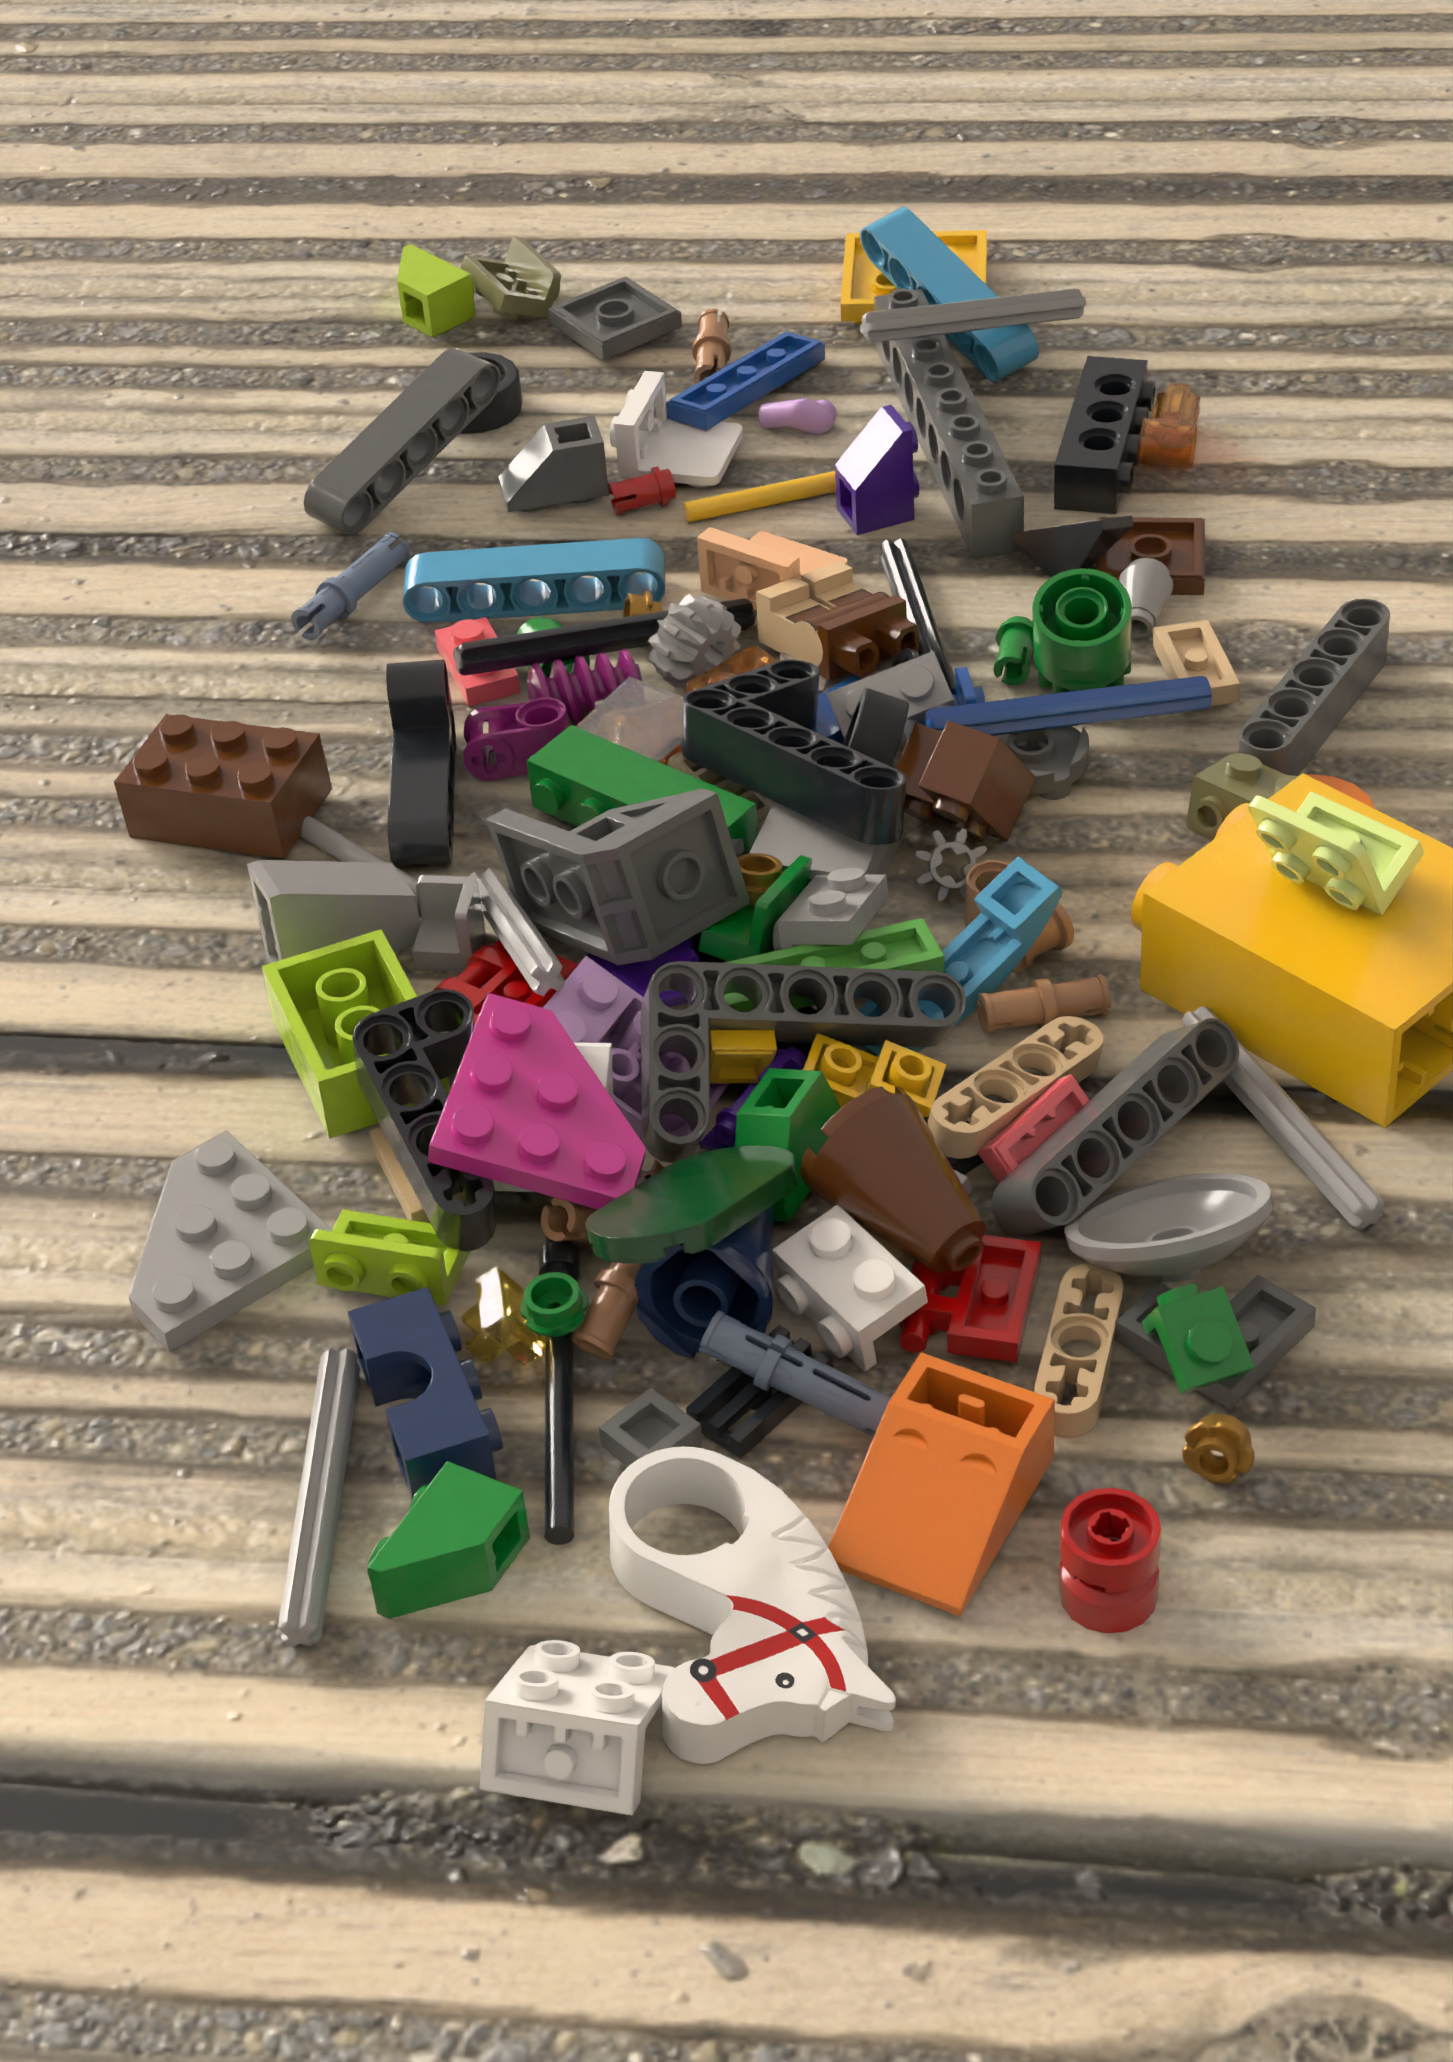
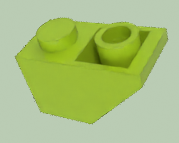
[397,244,476,338]

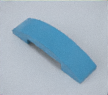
[858,856,1063,1056]

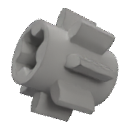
[915,828,987,902]

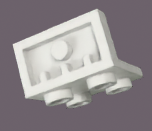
[479,1640,675,1815]

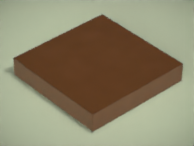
[1095,517,1205,595]

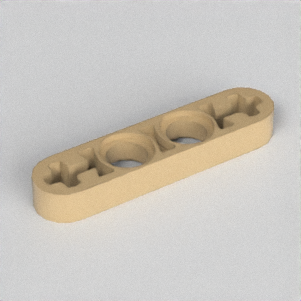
[927,1016,1104,1159]

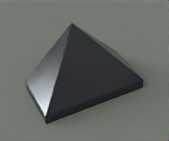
[1013,515,1133,577]

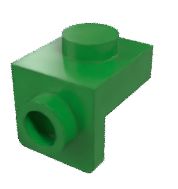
[1142,1283,1255,1395]

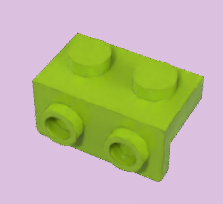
[309,1209,471,1306]

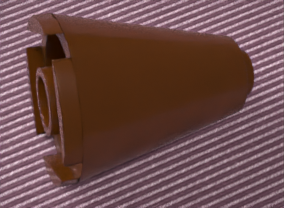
[800,1086,986,1273]

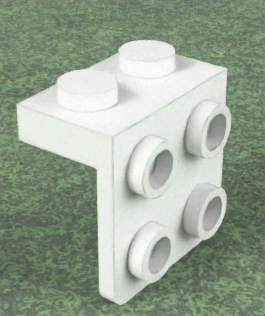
[610,371,743,488]

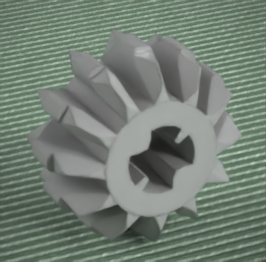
[648,594,741,692]

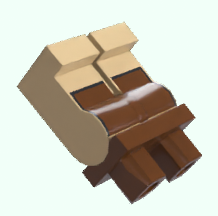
[756,561,919,681]

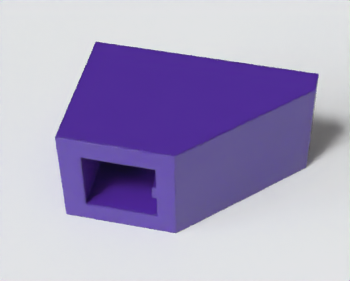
[835,405,920,535]

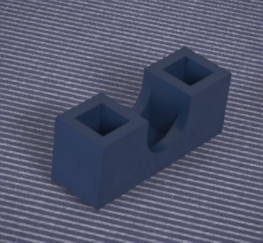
[347,1287,503,1501]

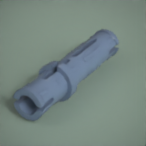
[291,532,410,640]
[699,1310,891,1438]

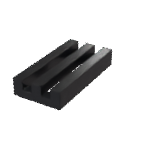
[686,1325,833,1458]

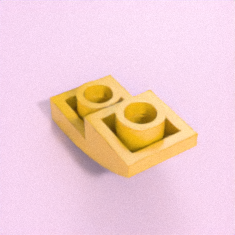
[803,1033,946,1117]

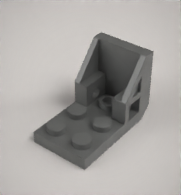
[486,788,751,965]

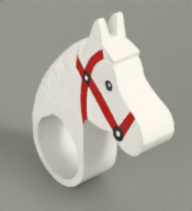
[609,1447,896,1764]

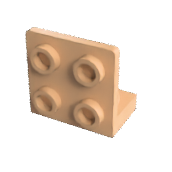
[697,527,847,611]

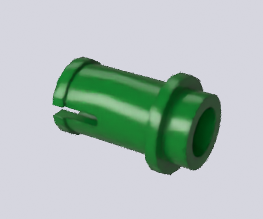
[993,616,1034,685]

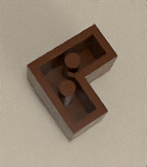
[895,721,1036,842]

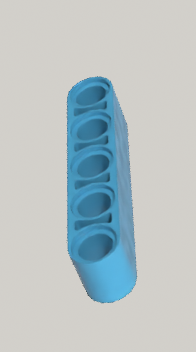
[860,207,1039,383]
[403,538,666,623]

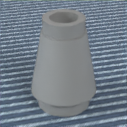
[1119,558,1173,640]

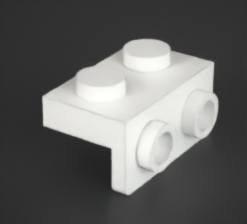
[772,1205,928,1372]

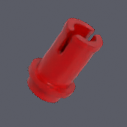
[608,466,676,515]

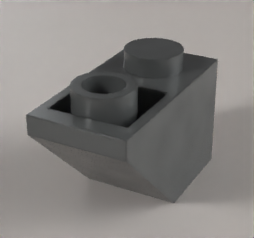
[499,416,609,512]

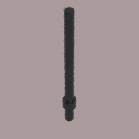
[539,1206,580,1545]

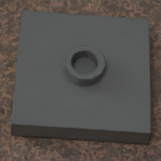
[548,276,682,360]

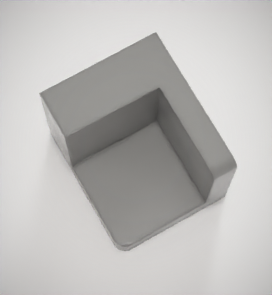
[412,875,486,972]

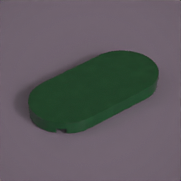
[585,1146,798,1264]

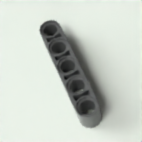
[303,347,501,535]
[1239,598,1390,776]
[992,1018,1239,1237]

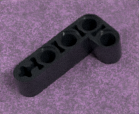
[386,659,456,867]
[352,989,496,1252]

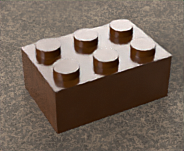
[114,714,333,859]

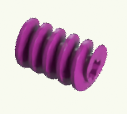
[527,649,647,729]

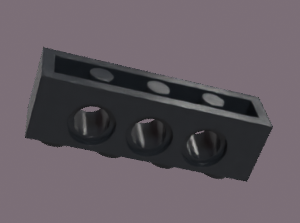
[1054,356,1156,514]

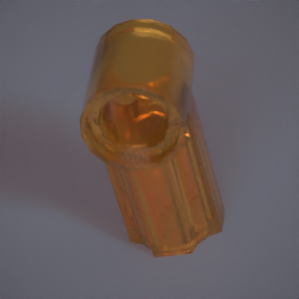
[1139,383,1201,468]

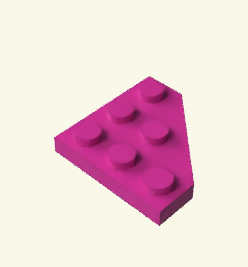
[428,993,646,1209]

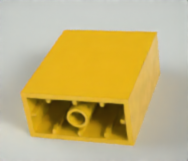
[1131,773,1453,1128]

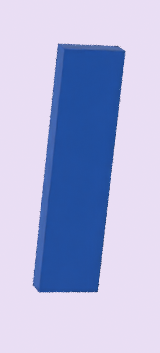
[666,331,825,430]

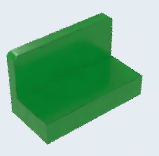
[699,855,812,961]

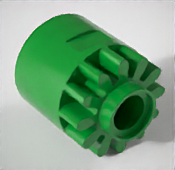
[1032,569,1131,694]

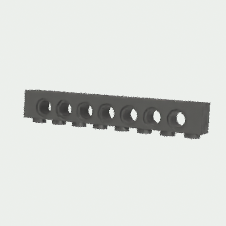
[874,289,1024,559]

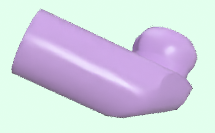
[759,398,837,435]

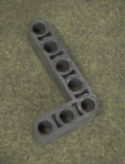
[641,961,966,1163]

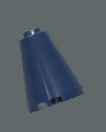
[634,1206,774,1361]

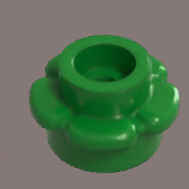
[520,1272,589,1337]

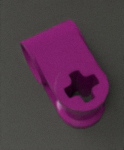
[464,697,570,781]

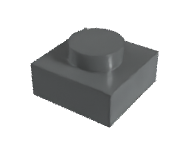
[599,1387,703,1467]

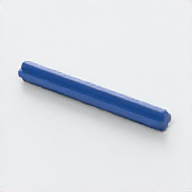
[926,676,1212,736]

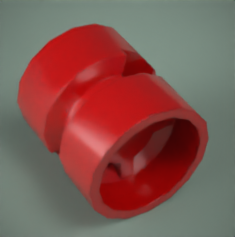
[1059,1488,1161,1634]

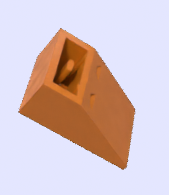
[828,1352,1055,1617]

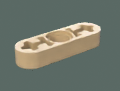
[1035,1263,1124,1438]

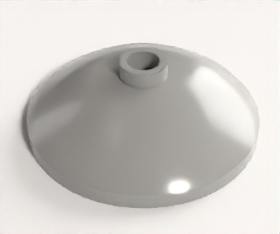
[1065,1173,1273,1282]

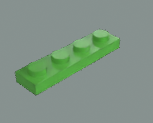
[724,918,945,1012]

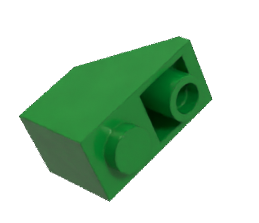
[735,1068,841,1222]
[367,1461,530,1619]

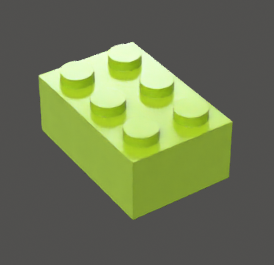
[262,929,450,1139]

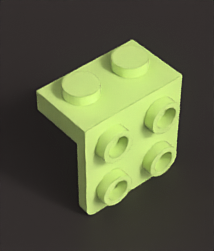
[1248,791,1424,915]

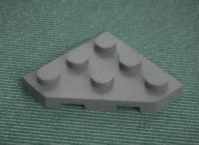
[128,1130,332,1352]

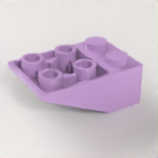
[543,956,730,1143]

